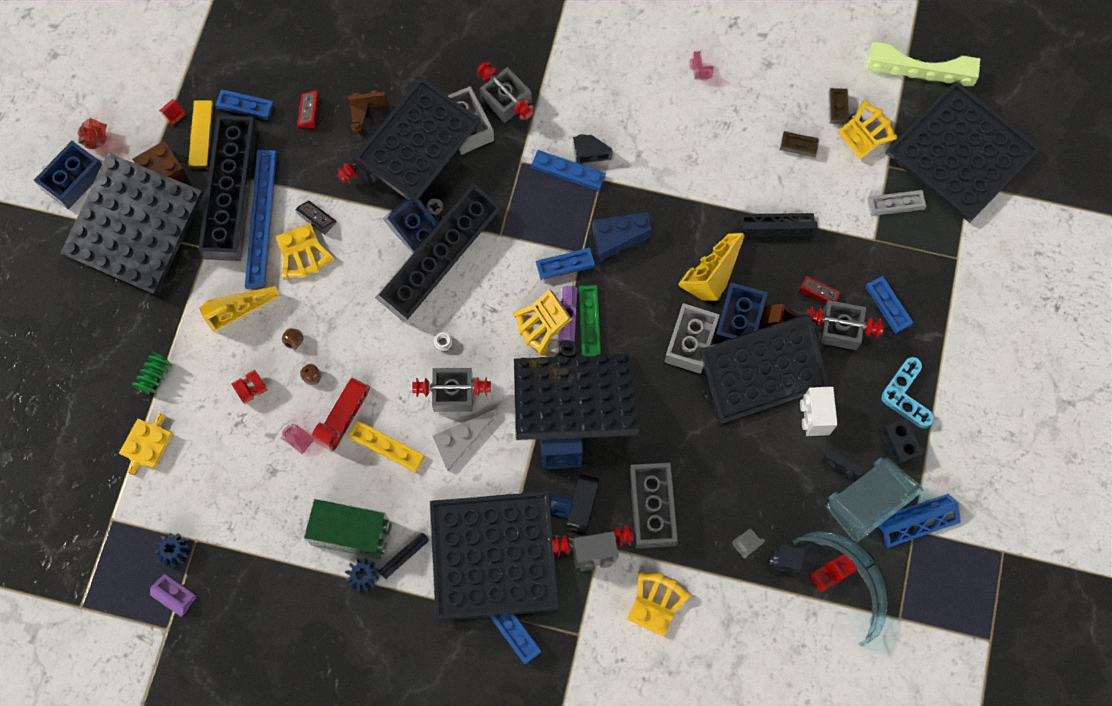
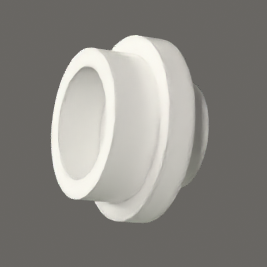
[434,332,453,351]

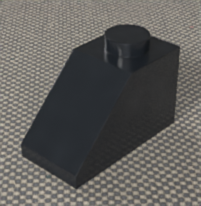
[573,134,613,164]

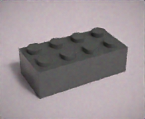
[629,463,677,549]

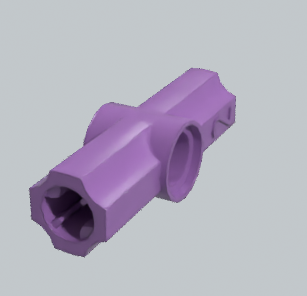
[558,285,577,343]

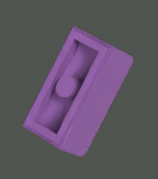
[150,574,196,616]

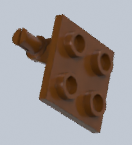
[348,90,388,134]

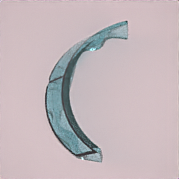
[793,531,888,646]

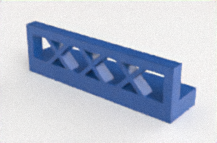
[876,494,961,548]

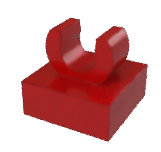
[159,99,186,125]

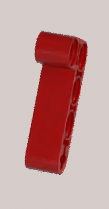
[312,377,370,451]

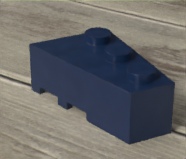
[592,212,651,263]

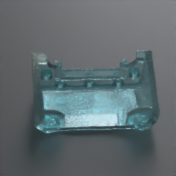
[825,457,924,543]

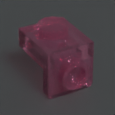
[689,51,714,80]
[280,424,314,454]

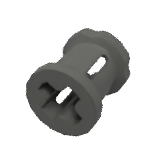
[427,199,445,221]

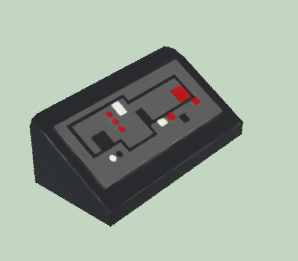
[295,200,337,235]

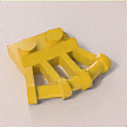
[836,99,898,160]
[275,223,334,279]
[513,289,572,356]
[627,570,692,637]

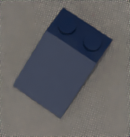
[382,199,438,253]

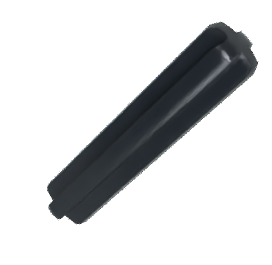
[379,532,429,579]

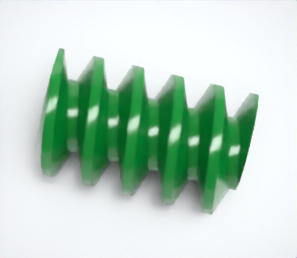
[132,352,172,395]

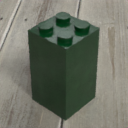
[304,499,392,559]

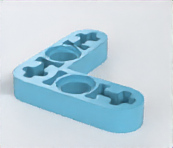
[882,357,934,428]

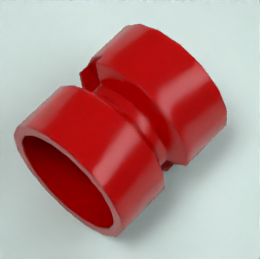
[231,369,268,405]

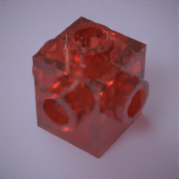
[78,118,107,149]

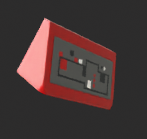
[297,91,320,129]
[798,276,841,305]

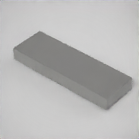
[867,190,927,216]

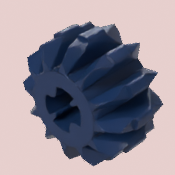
[154,533,190,567]
[345,558,380,593]

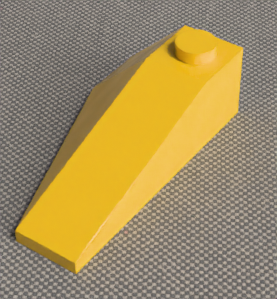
[679,233,744,301]
[199,286,281,332]

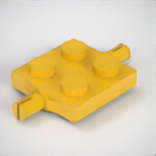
[119,413,174,476]

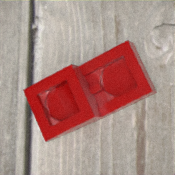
[810,553,857,592]

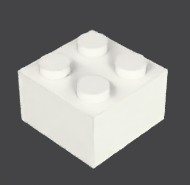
[800,387,837,436]

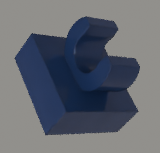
[550,493,573,519]

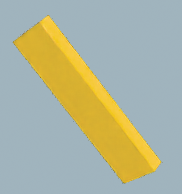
[188,101,213,169]
[348,420,426,473]

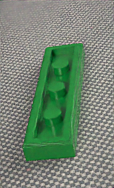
[579,285,601,356]

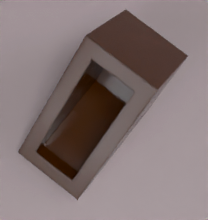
[761,304,800,327]

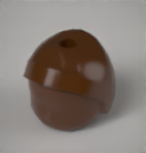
[282,328,304,350]
[300,364,322,385]

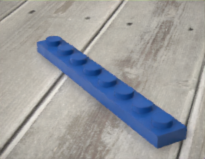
[244,150,277,290]

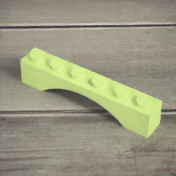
[867,42,980,86]

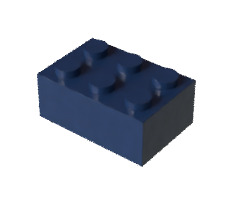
[33,140,102,210]
[714,282,768,343]
[541,438,583,469]

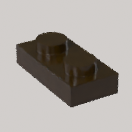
[829,88,849,124]
[780,131,820,157]

